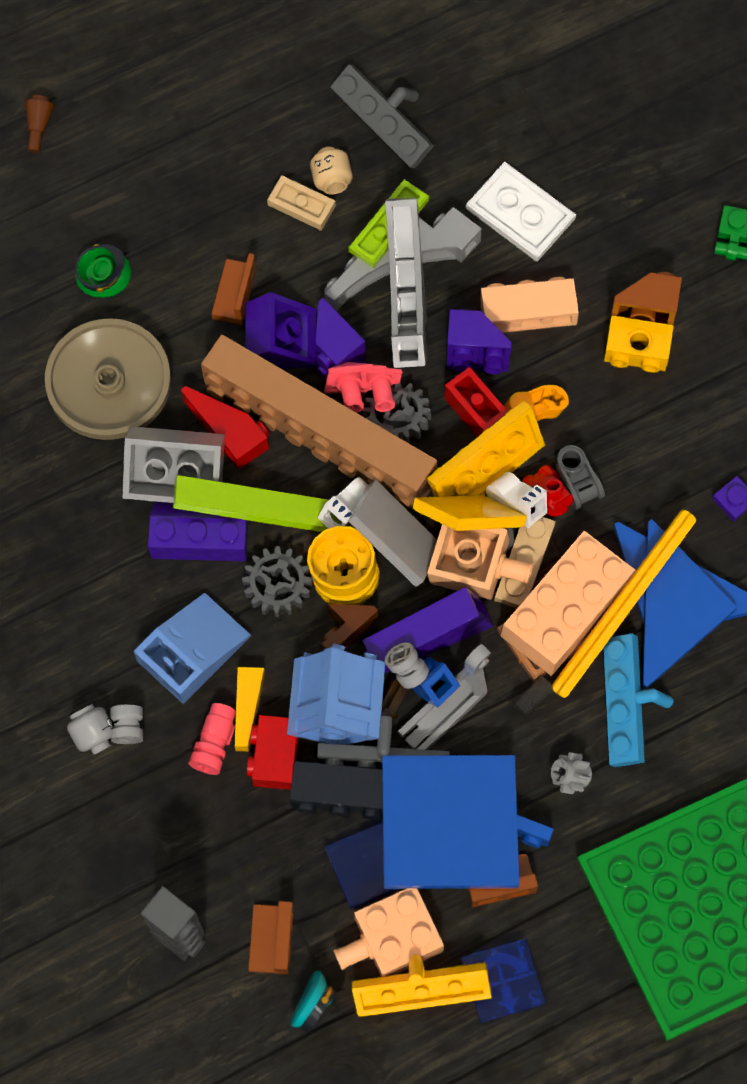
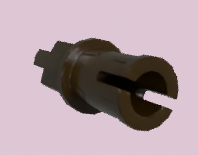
[372,679,408,742]

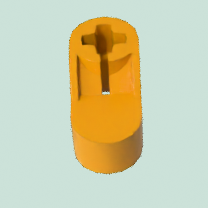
[504,385,569,421]

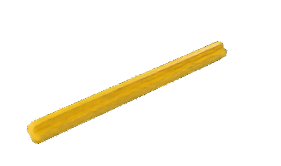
[551,509,696,698]

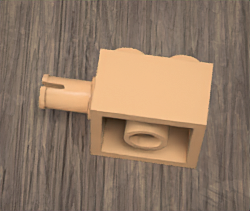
[427,524,534,600]
[333,889,444,977]

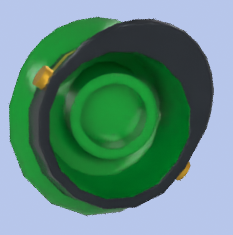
[75,244,131,298]

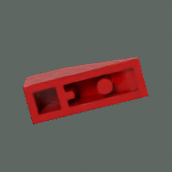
[181,386,269,470]

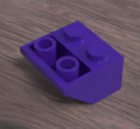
[447,309,511,374]

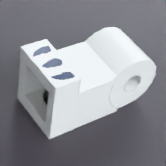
[486,472,547,528]
[318,477,368,528]

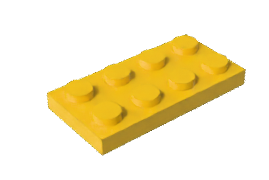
[427,400,545,497]

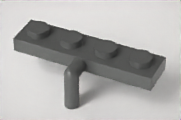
[331,64,434,168]
[317,716,450,769]

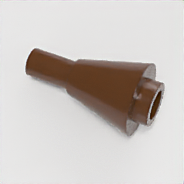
[25,95,55,153]

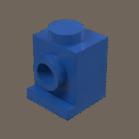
[412,657,461,708]

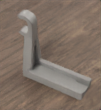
[398,644,491,750]

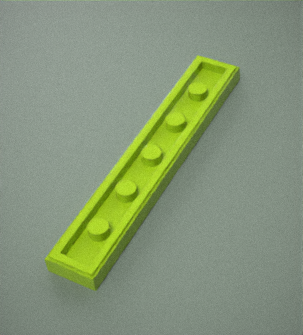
[173,475,356,532]

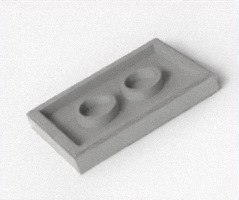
[348,479,437,586]

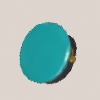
[290,971,345,1033]

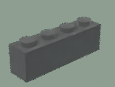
[141,887,205,961]

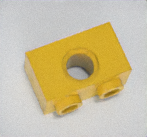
[604,316,674,373]

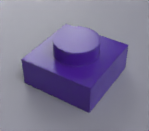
[712,476,747,522]

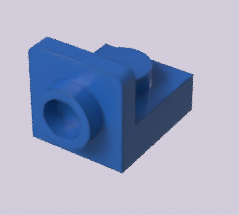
[517,815,554,848]

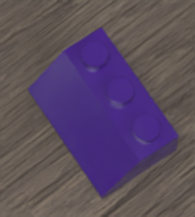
[148,501,249,561]

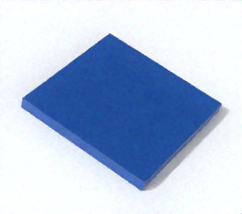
[382,755,519,889]

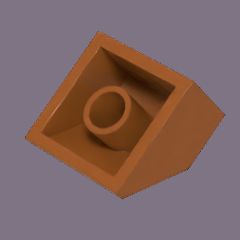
[609,272,682,327]

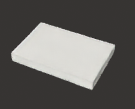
[466,162,576,262]

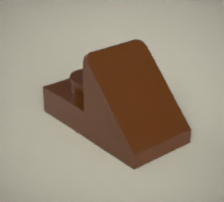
[322,604,379,651]

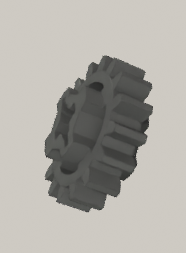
[362,383,431,444]
[242,546,312,617]

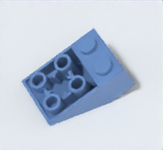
[134,593,251,704]

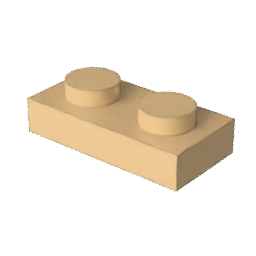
[267,176,336,231]

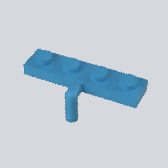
[603,634,673,767]

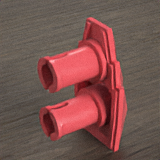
[324,362,402,413]

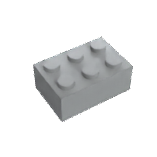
[123,426,225,503]

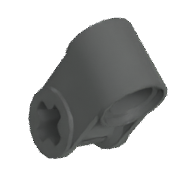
[555,445,605,510]

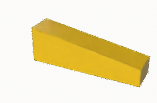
[235,667,265,751]

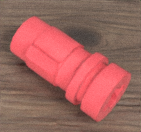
[189,703,236,775]

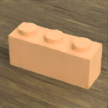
[480,277,579,333]

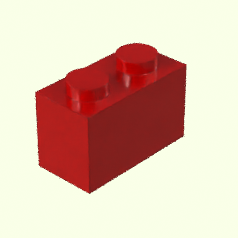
[444,367,508,437]
[247,715,298,790]

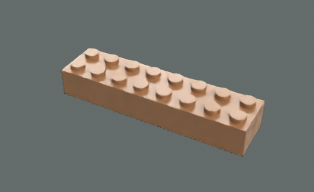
[201,334,437,512]

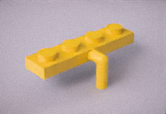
[352,954,492,1017]

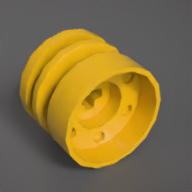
[307,526,380,605]

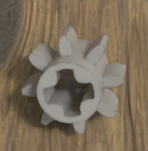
[551,752,592,794]

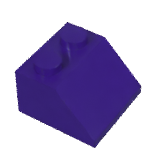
[245,292,317,368]
[316,298,366,381]

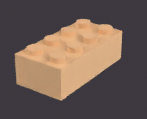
[501,531,635,676]

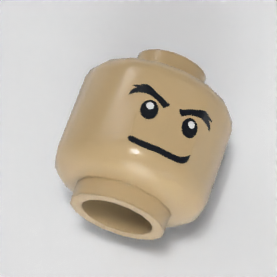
[310,147,353,195]

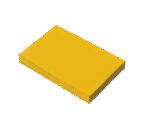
[413,495,527,531]

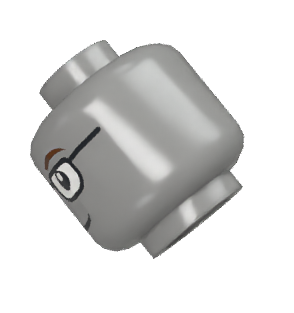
[67,704,114,755]

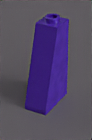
[363,587,494,674]

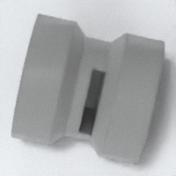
[384,642,429,689]
[111,705,143,744]

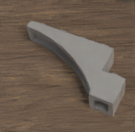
[385,197,428,368]
[325,207,481,311]

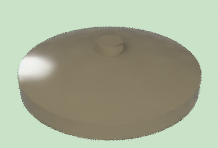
[45,319,171,440]

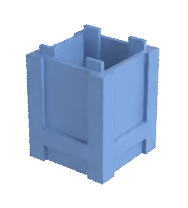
[287,643,385,745]

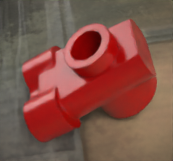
[522,465,573,516]

